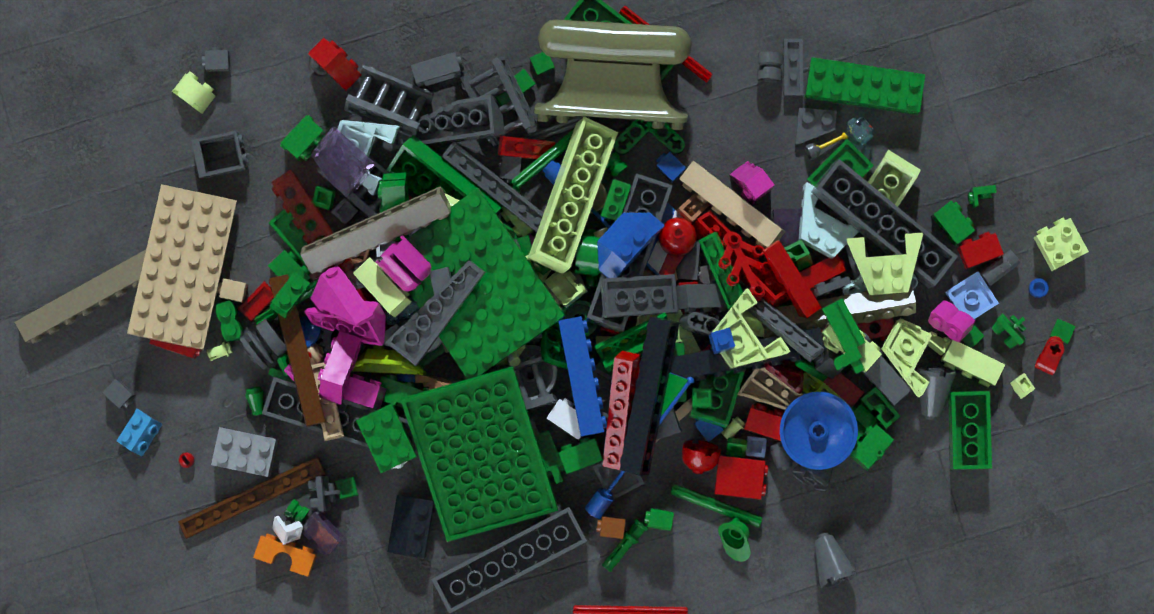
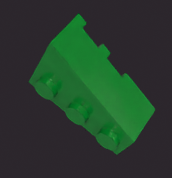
[380,374,429,408]

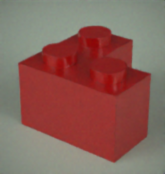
[308,38,362,91]

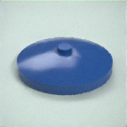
[780,392,858,470]

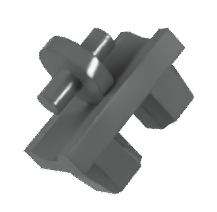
[308,476,340,511]

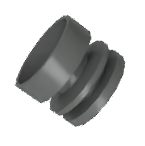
[240,318,287,370]

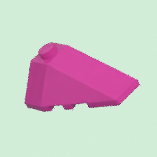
[311,265,375,327]
[305,301,386,346]

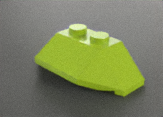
[352,345,426,376]

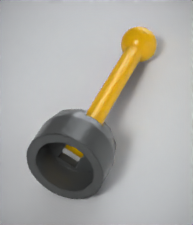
[805,132,849,160]

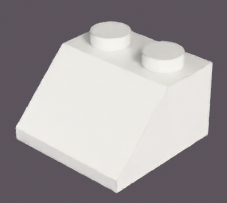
[547,398,581,440]

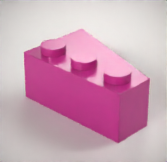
[730,161,775,205]
[317,331,362,405]

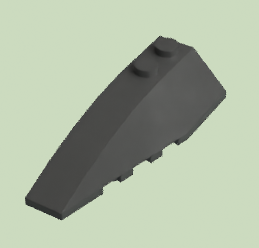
[392,95,505,150]

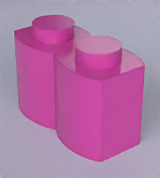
[928,300,975,342]

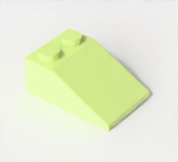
[868,150,921,207]

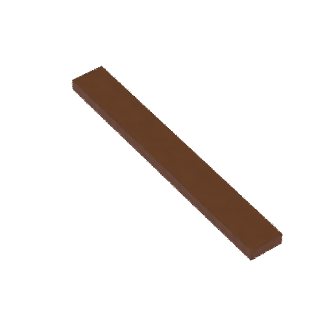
[269,274,326,427]
[178,456,326,539]

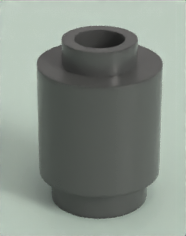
[770,442,794,470]

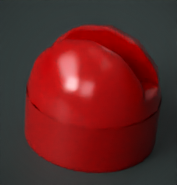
[179,452,195,468]

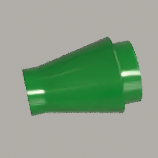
[245,386,263,416]

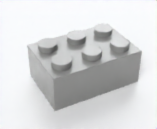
[211,427,279,477]

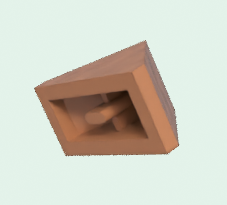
[676,192,710,224]

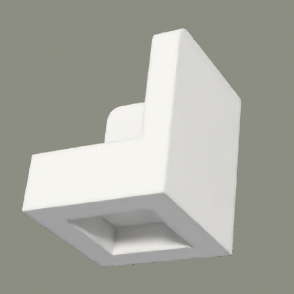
[272,516,303,545]

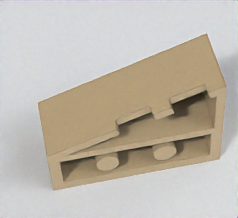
[738,365,805,410]

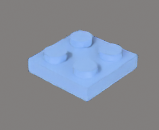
[945,271,999,319]

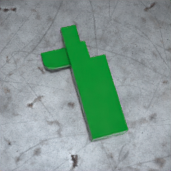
[822,298,866,374]

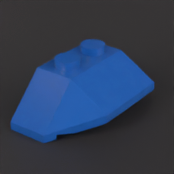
[597,213,665,278]

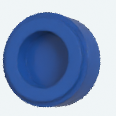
[1028,278,1049,298]

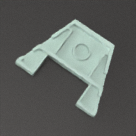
[328,120,399,195]
[798,182,859,259]

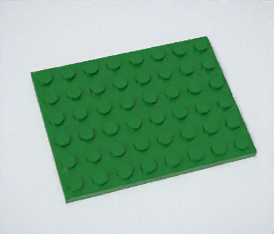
[406,188,566,379]
[401,366,558,542]

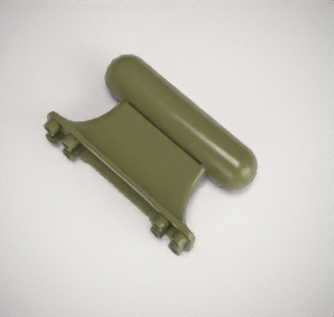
[534,19,692,130]

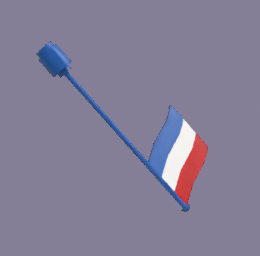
[543,160,697,275]

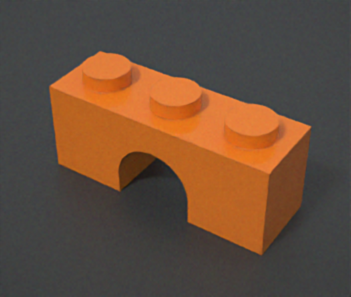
[253,533,317,577]

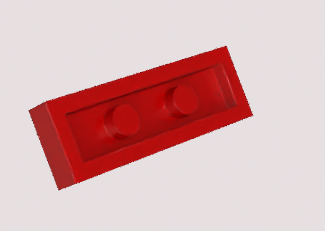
[498,136,555,159]

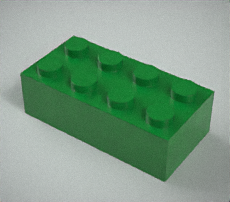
[689,345,746,428]
[948,391,992,470]

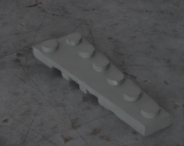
[386,261,486,366]

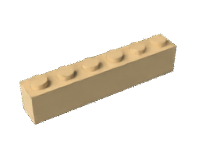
[680,161,786,249]

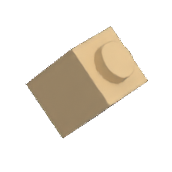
[217,278,248,303]

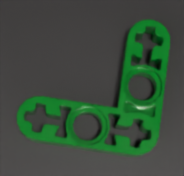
[614,119,685,155]
[541,320,591,369]

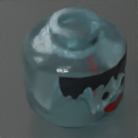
[845,117,874,146]

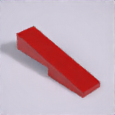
[763,240,822,318]

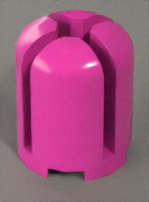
[375,235,431,291]

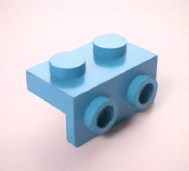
[117,409,162,456]

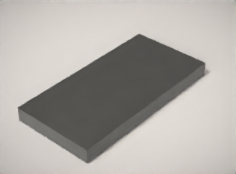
[600,274,678,318]

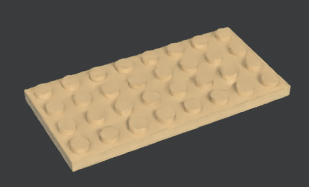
[127,184,237,350]

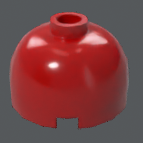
[658,217,697,257]
[682,440,721,474]

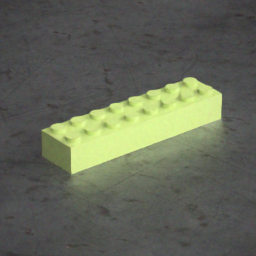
[527,117,618,274]

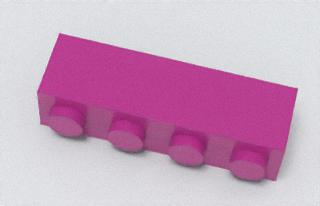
[342,374,387,410]

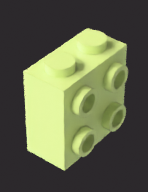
[1033,217,1089,271]

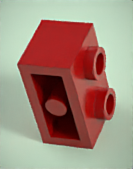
[957,231,1004,269]
[744,403,785,441]

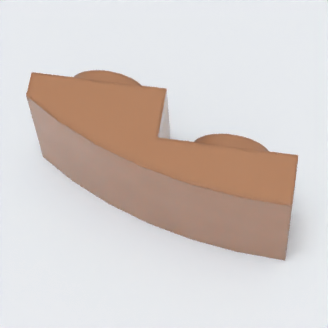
[415,375,452,390]

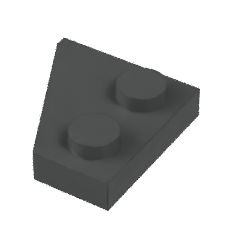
[795,108,837,145]

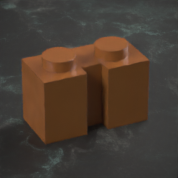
[596,516,625,539]

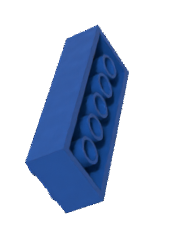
[559,316,607,437]

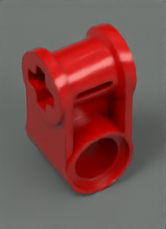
[1035,336,1064,375]

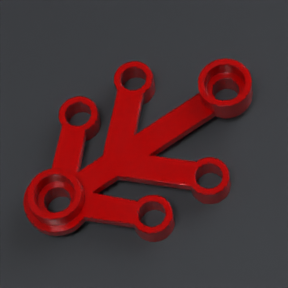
[718,232,772,301]

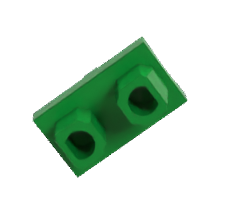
[992,313,1026,349]

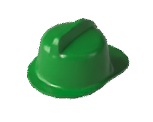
[718,518,751,562]

